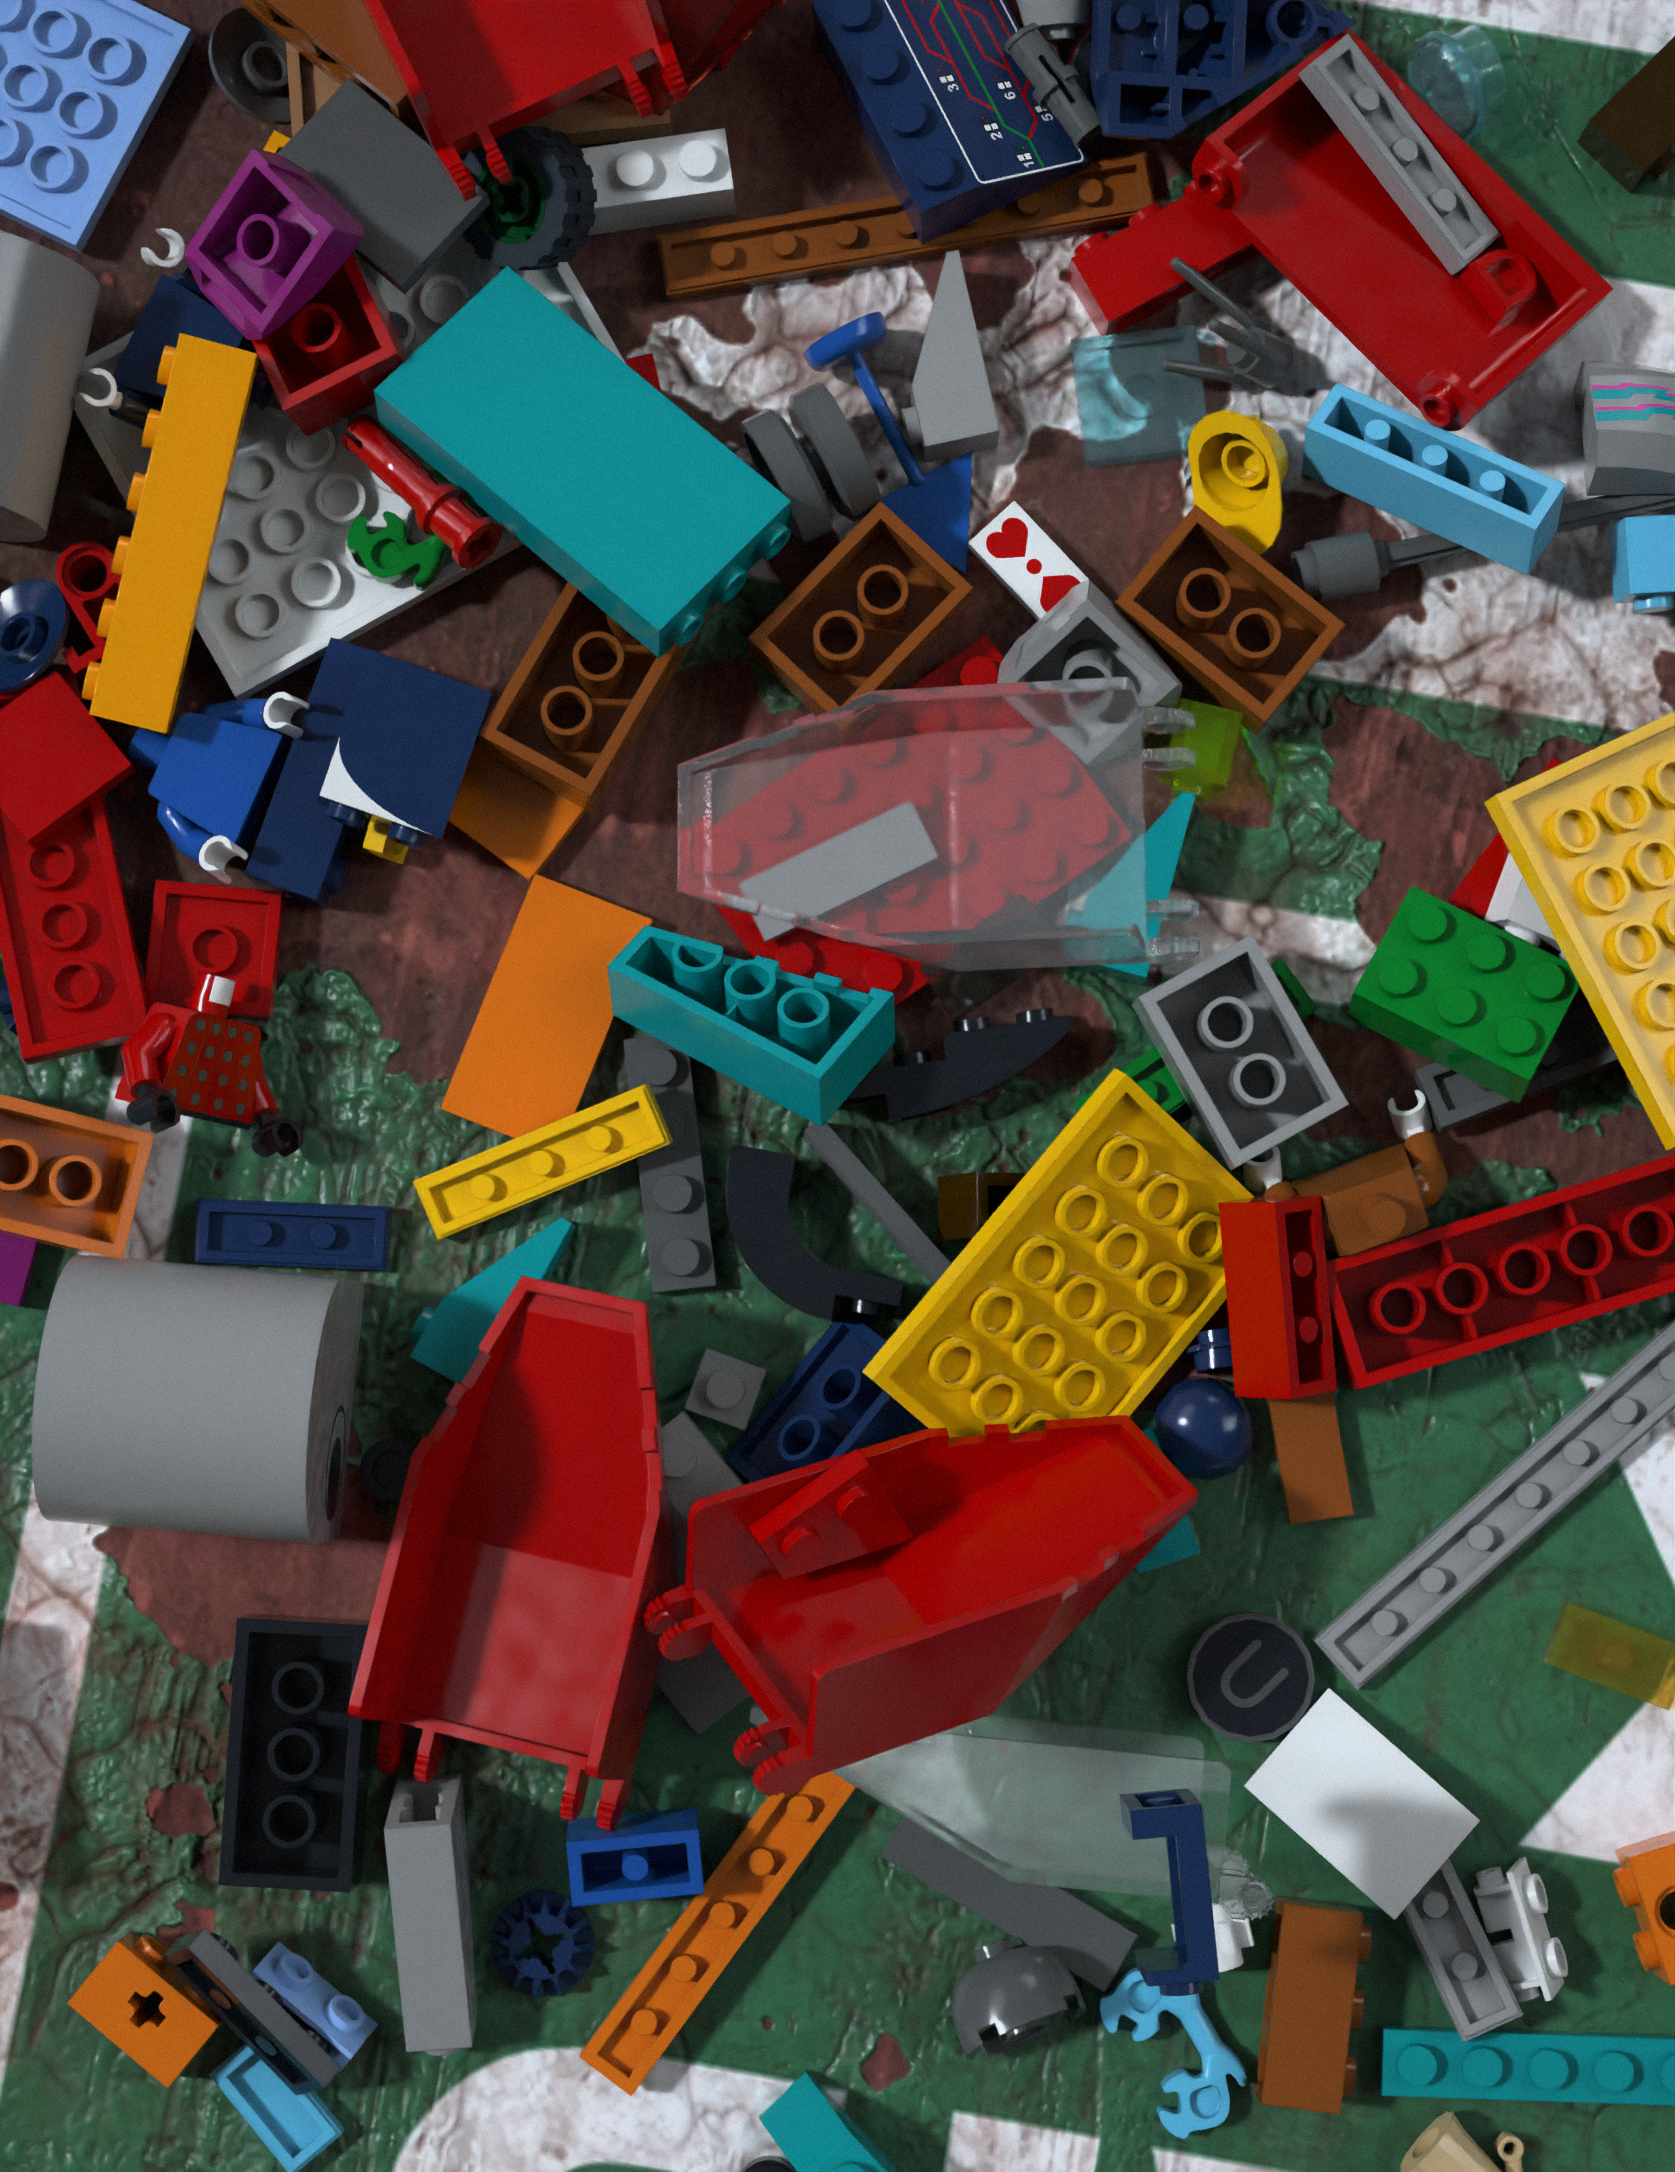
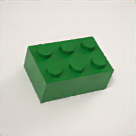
[1346,886,1580,1104]

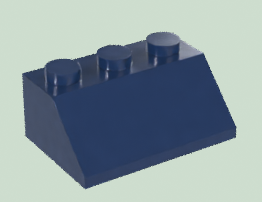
[724,1309,929,1482]

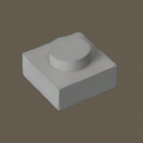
[684,1348,767,1431]

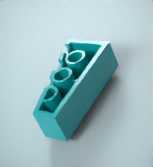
[607,925,895,1127]

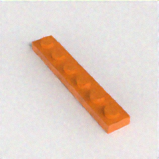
[579,1763,865,2096]

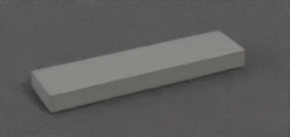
[1298,34,1501,276]

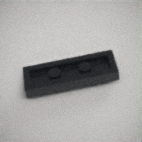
[162,1928,341,2096]

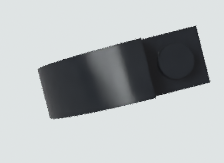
[726,1144,904,1322]

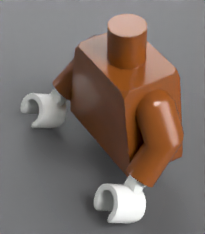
[1242,1090,1448,1256]

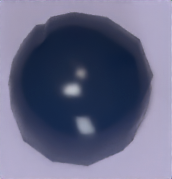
[1154,1376,1253,1481]

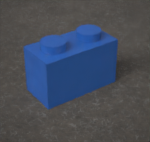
[566,1807,704,1907]

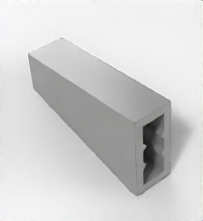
[384,1773,478,2056]

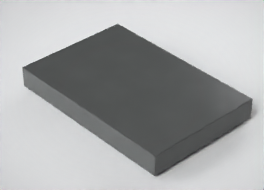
[277,78,491,294]

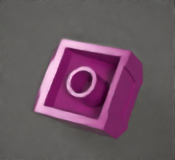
[184,147,364,340]

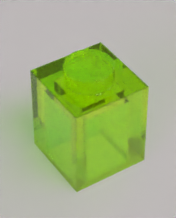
[1158,698,1243,802]

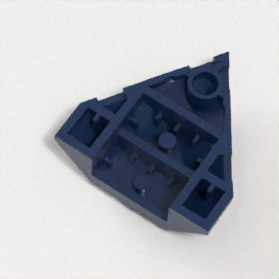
[1090,0,1355,141]

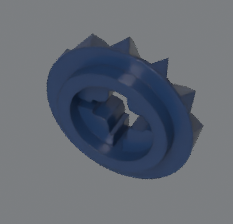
[490,1890,595,1998]

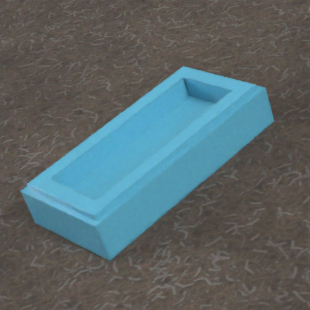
[209,2043,345,2172]

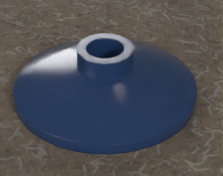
[0,579,70,694]

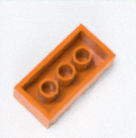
[0,1094,155,1258]

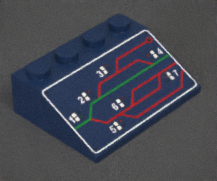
[811,0,1090,245]

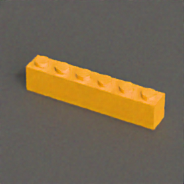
[82,333,259,734]

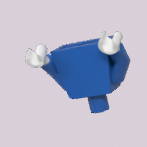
[128,692,310,884]

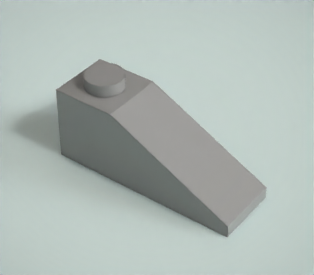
[902,250,1000,463]

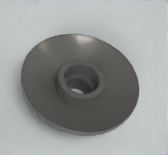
[208,7,291,125]

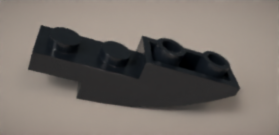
[841,1008,1071,1124]

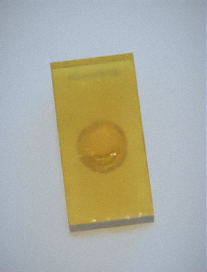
[1542,1601,1675,1711]

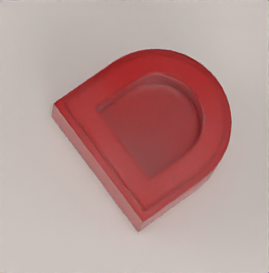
[1459,249,1538,325]

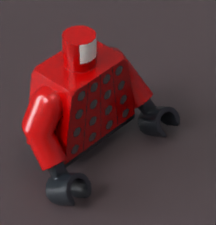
[115,972,303,1157]

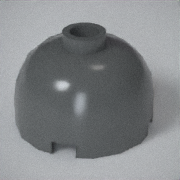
[951,1938,1087,2060]

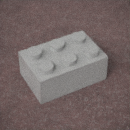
[1132,934,1349,1171]

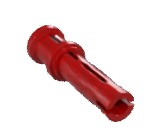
[341,414,502,569]

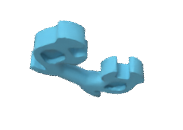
[1098,1967,1247,2139]

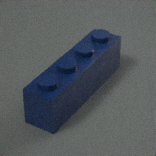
[244,637,368,909]

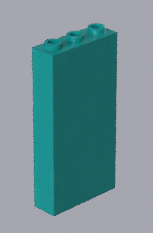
[374,266,791,659]

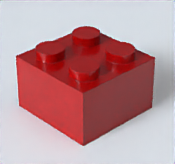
[252,252,409,437]

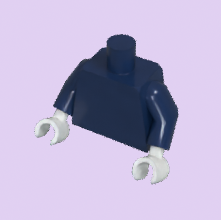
[74,228,274,430]

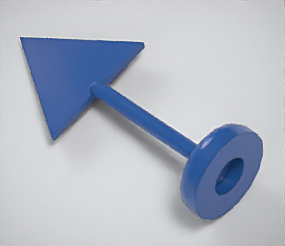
[803,311,973,575]

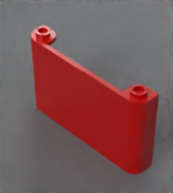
[1192,28,1613,431]

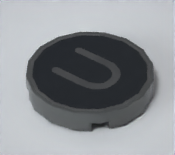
[1185,1612,1315,1743]

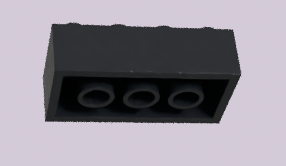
[218,1614,372,1893]

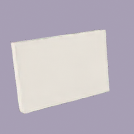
[1244,1688,1480,1920]

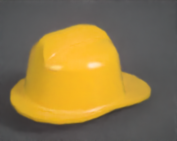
[1188,410,1288,556]

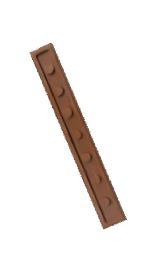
[656,152,1156,302]

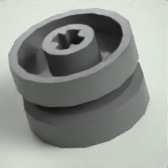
[739,382,882,548]

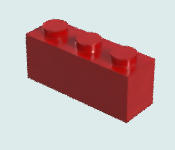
[1067,181,1262,341]
[1219,1195,1337,1400]

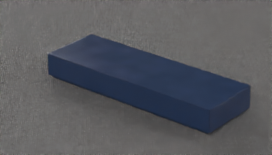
[194,1198,392,1271]

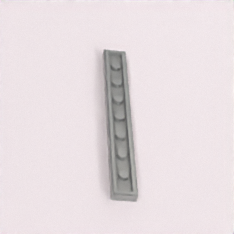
[1312,1318,1675,1690]

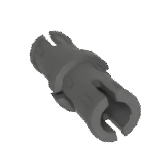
[1004,23,1102,149]

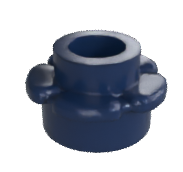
[1187,1328,1233,1374]

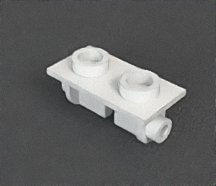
[1473,1857,1568,2002]

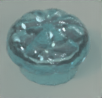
[1407,25,1508,140]

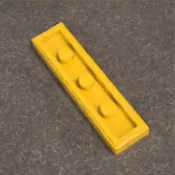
[413,1082,673,1240]

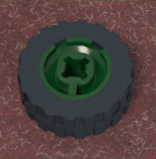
[461,126,597,271]

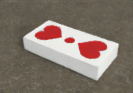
[968,501,1089,621]

